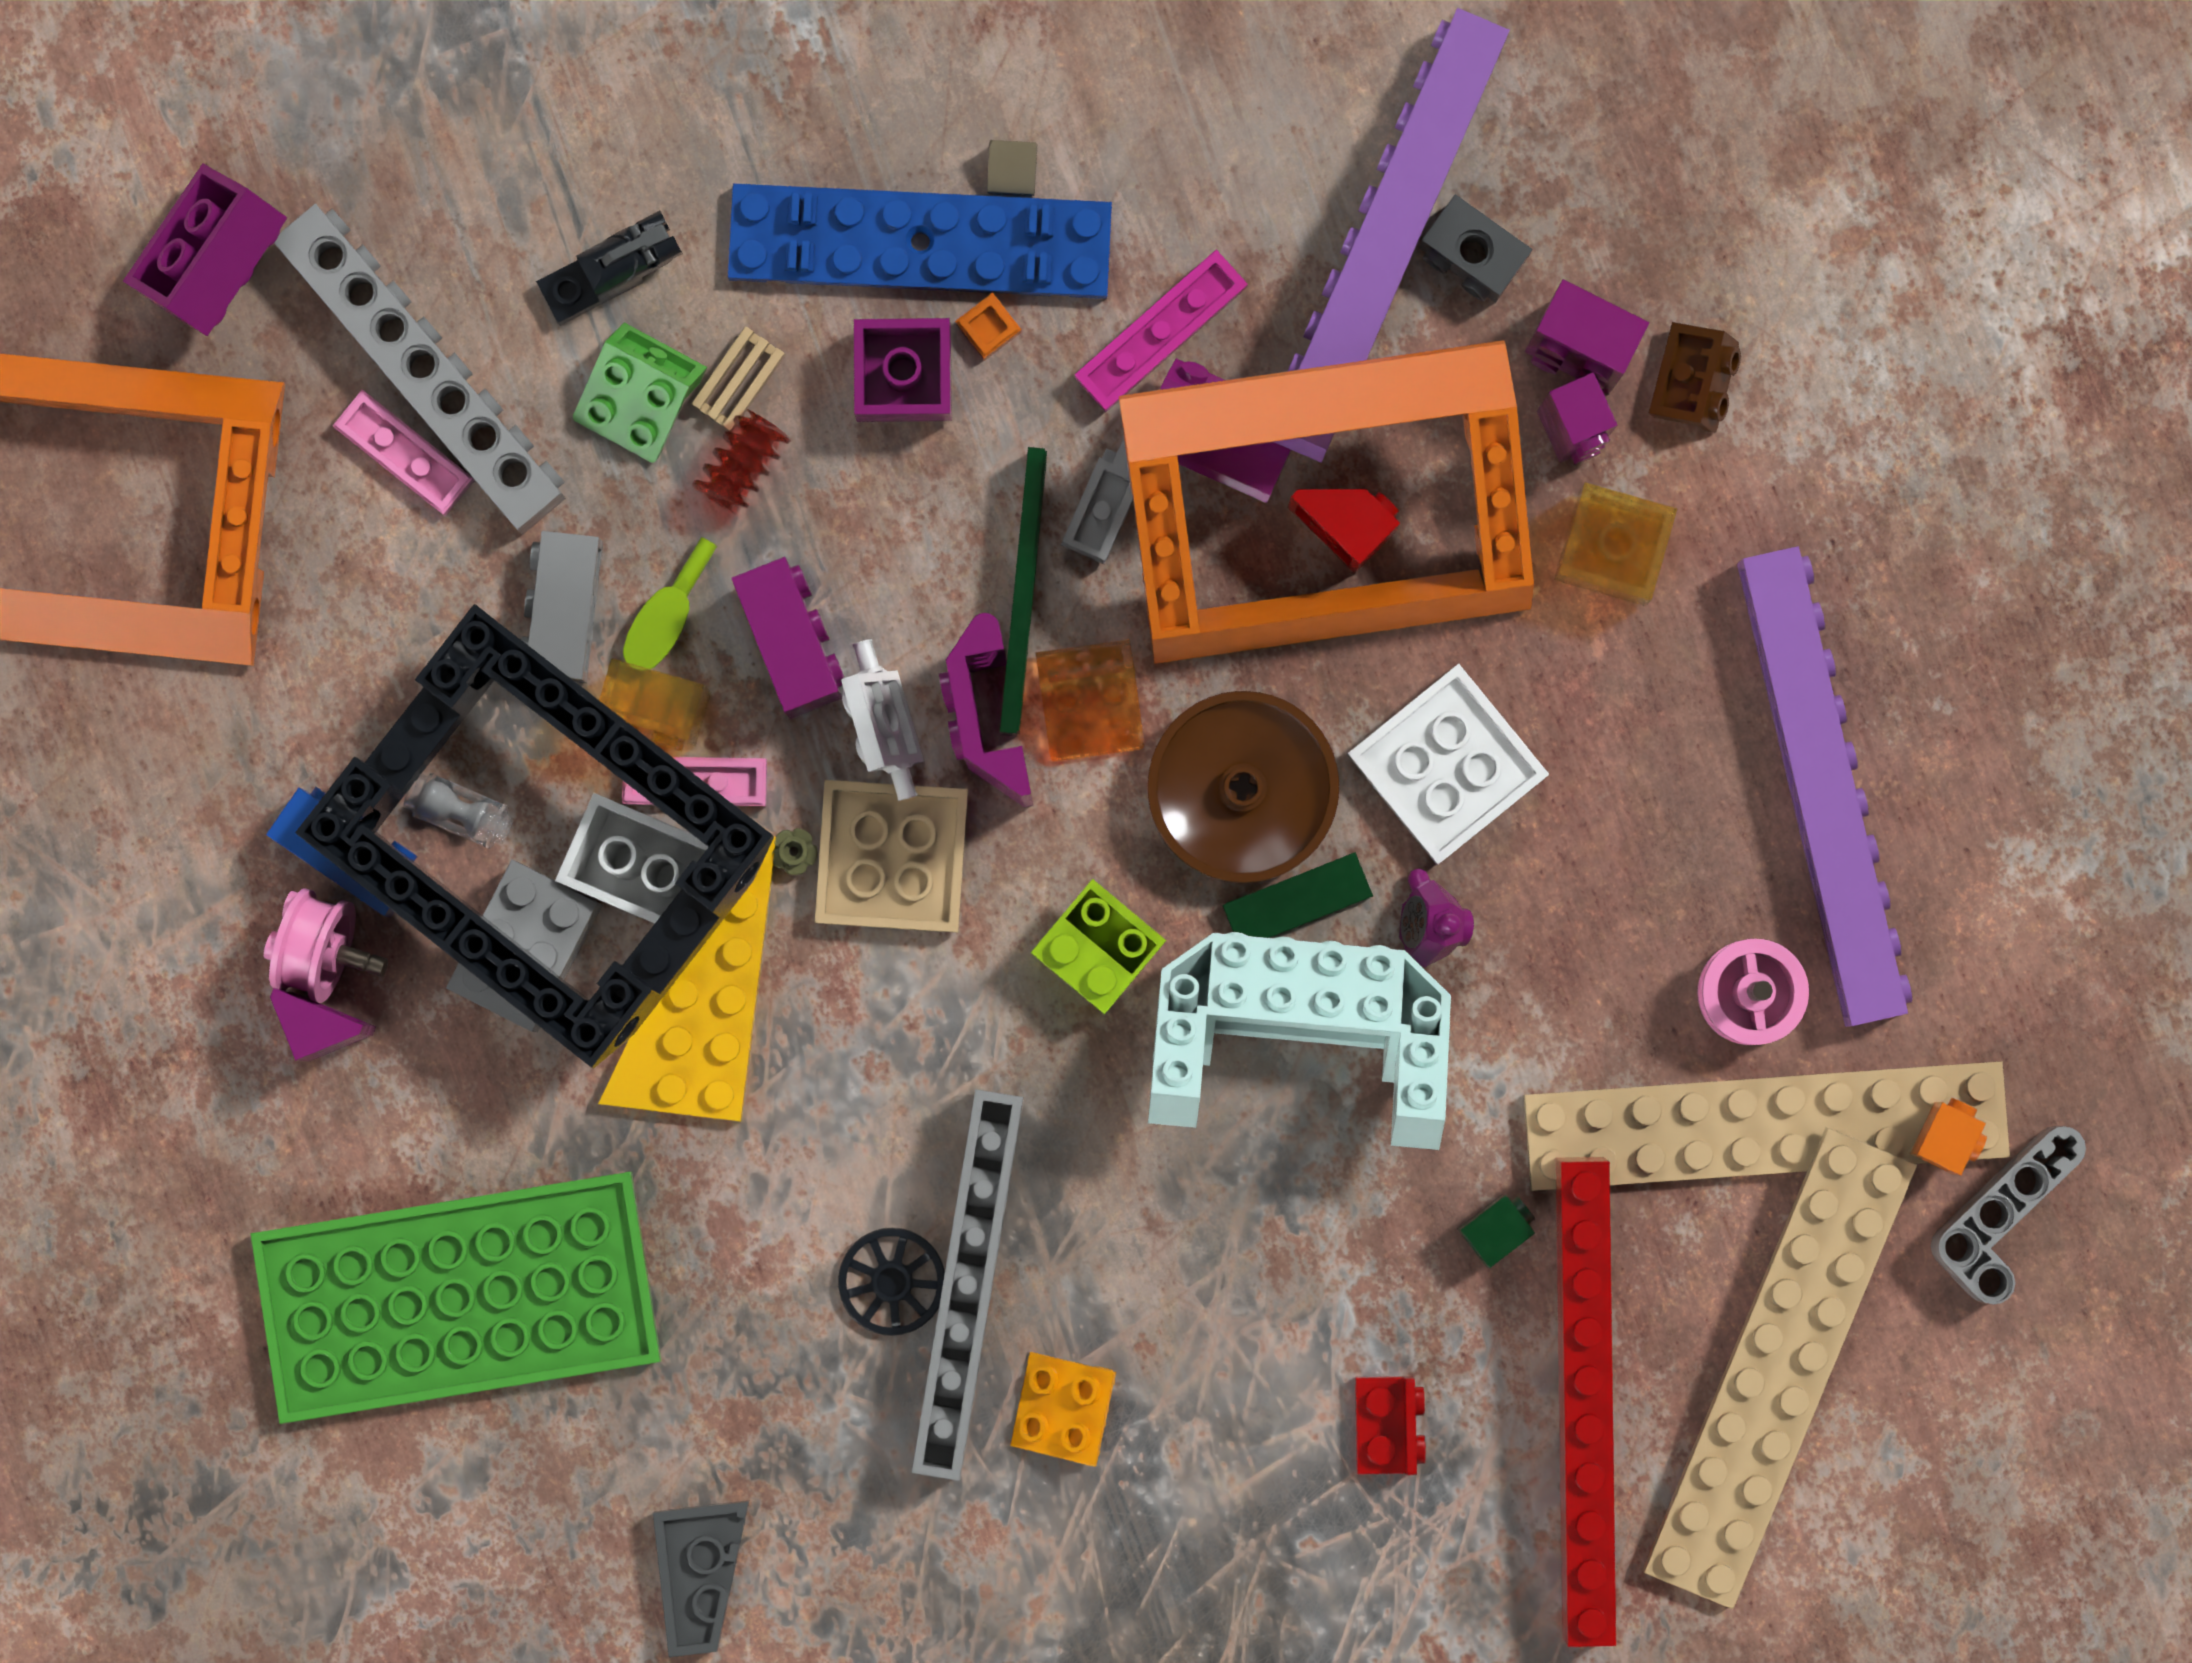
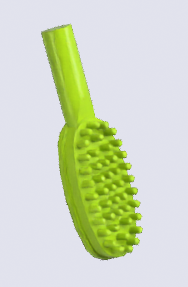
[623,537,717,671]

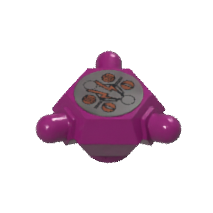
[1399,869,1474,968]

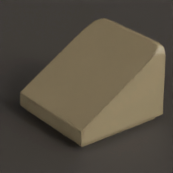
[987,140,1037,196]

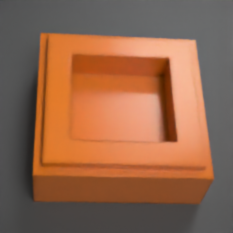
[955,292,1022,361]

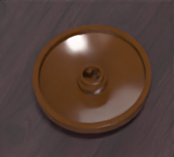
[1147,691,1339,883]

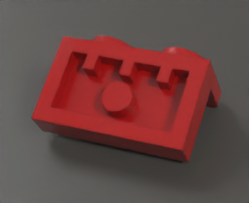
[1355,1376,1426,1475]

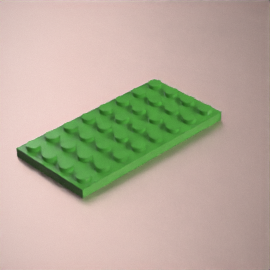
[250,1171,662,1424]

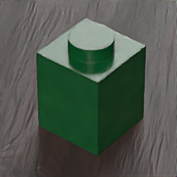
[1457,1194,1535,1268]

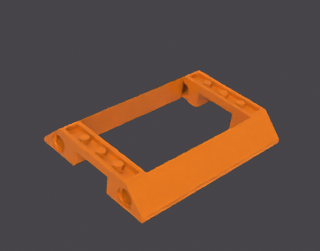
[1119,340,1534,664]
[0,354,285,666]

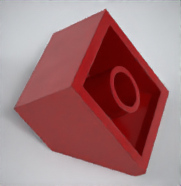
[1287,489,1400,573]

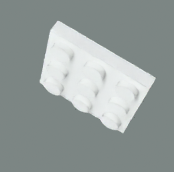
[1347,664,1549,865]

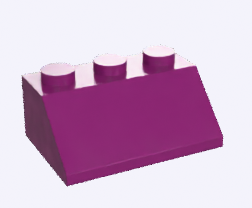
[1160,358,1292,503]

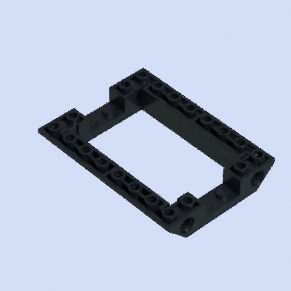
[295,604,774,1069]

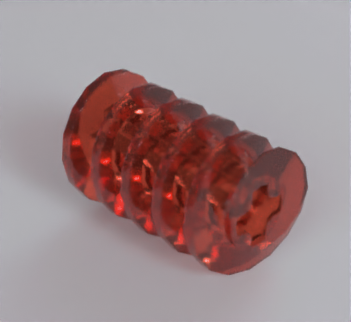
[692,409,791,515]

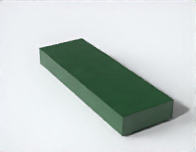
[1222,852,1373,938]

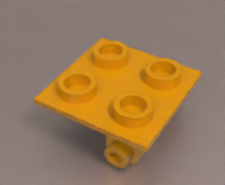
[1010,1352,1116,1467]

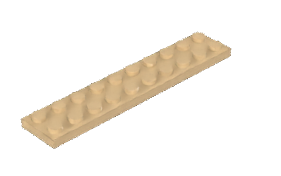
[1523,1061,2010,1191]
[1642,1127,1917,1609]

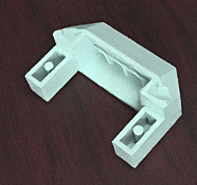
[1148,932,1451,1150]

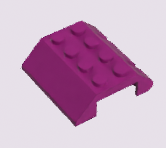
[939,613,1033,807]

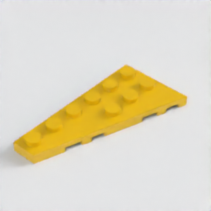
[598,836,776,1122]

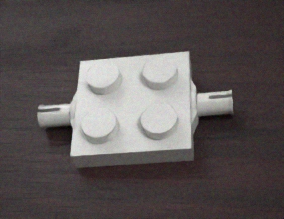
[841,639,924,801]

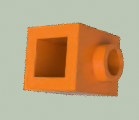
[1910,1098,1987,1176]

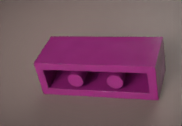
[1537,372,1618,465]

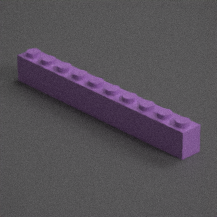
[1274,8,1510,463]
[1737,546,1912,1027]

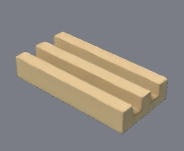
[691,326,785,433]

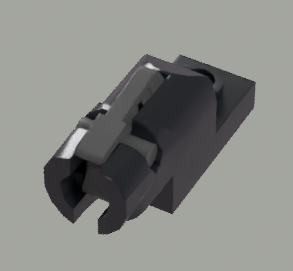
[536,210,683,326]

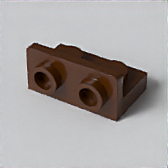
[1648,322,1741,433]

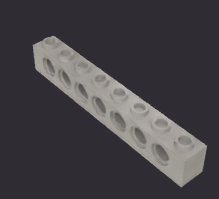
[274,203,566,535]
[912,1089,1024,1481]

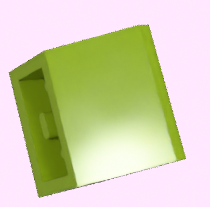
[1031,879,1166,1015]

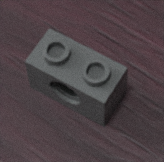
[1419,194,1533,303]

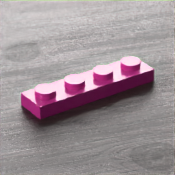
[1074,249,1248,412]

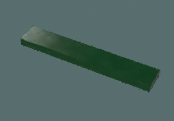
[1000,447,1047,737]

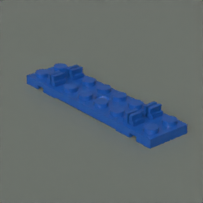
[728,183,1112,299]

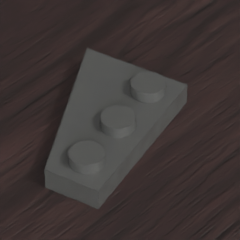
[653,1500,750,1657]

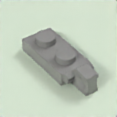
[1061,438,1133,565]

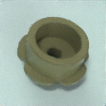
[772,828,818,875]

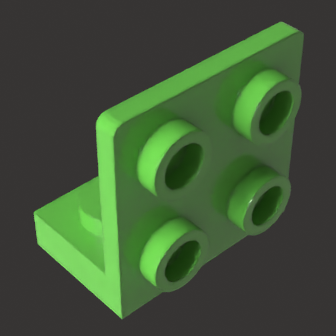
[573,322,707,463]

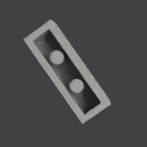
[521,531,603,683]

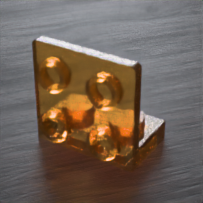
[1035,639,1145,762]

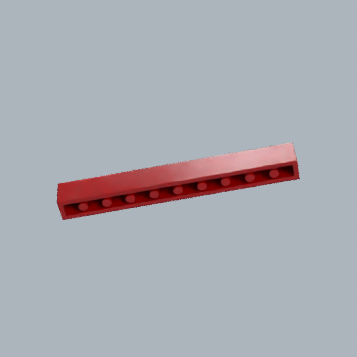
[1556,1157,1616,1647]

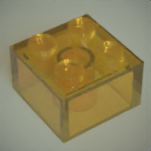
[1554,482,1677,606]
[599,658,712,752]

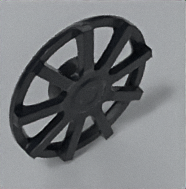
[838,1228,945,1336]

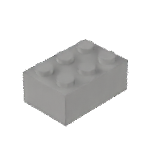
[446,859,603,1032]

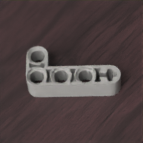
[1931,1126,2086,1305]

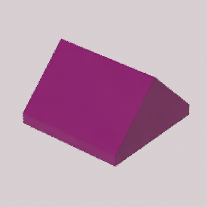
[270,988,376,1061]

